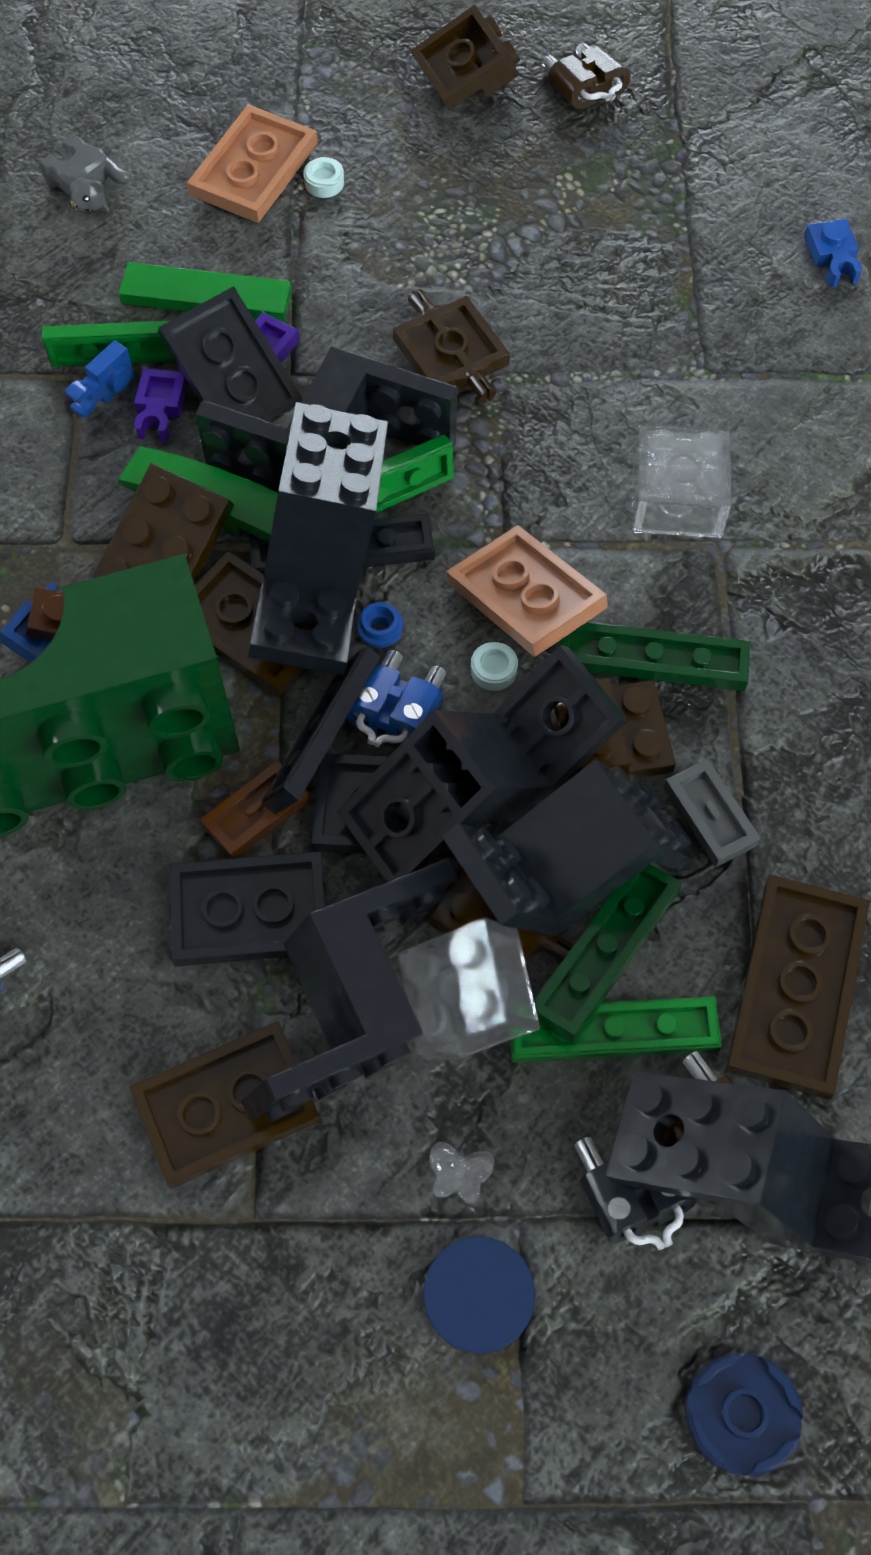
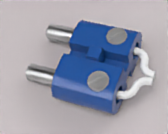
[346,650,446,747]

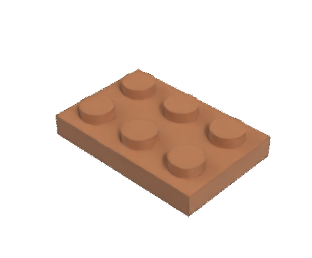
[187,104,318,223]
[446,525,608,657]

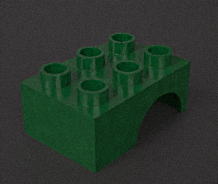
[0,554,240,837]

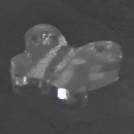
[430,1142,495,1204]

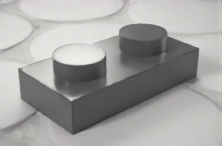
[663,759,761,868]

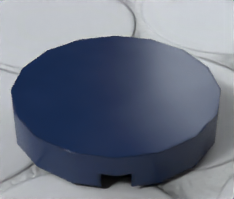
[423,1236,536,1355]
[686,1353,803,1476]

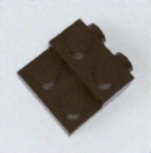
[410,5,520,111]
[554,678,676,778]

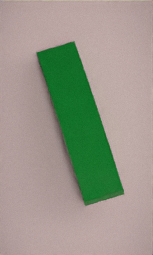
[118,446,278,542]

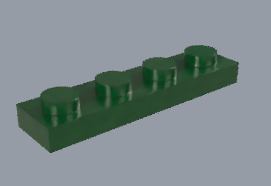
[559,622,751,691]
[528,864,682,1044]

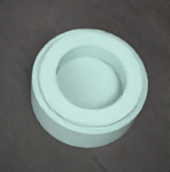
[303,157,344,198]
[471,642,518,691]

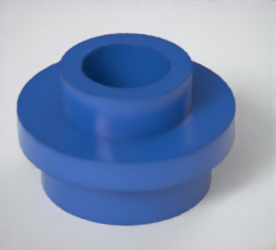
[357,602,403,648]

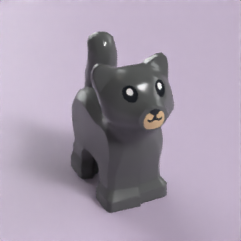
[40,134,130,213]

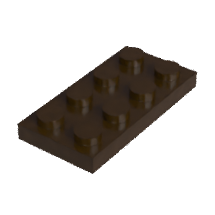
[725,874,870,1100]

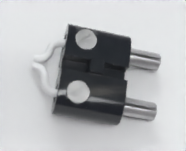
[575,1137,696,1250]

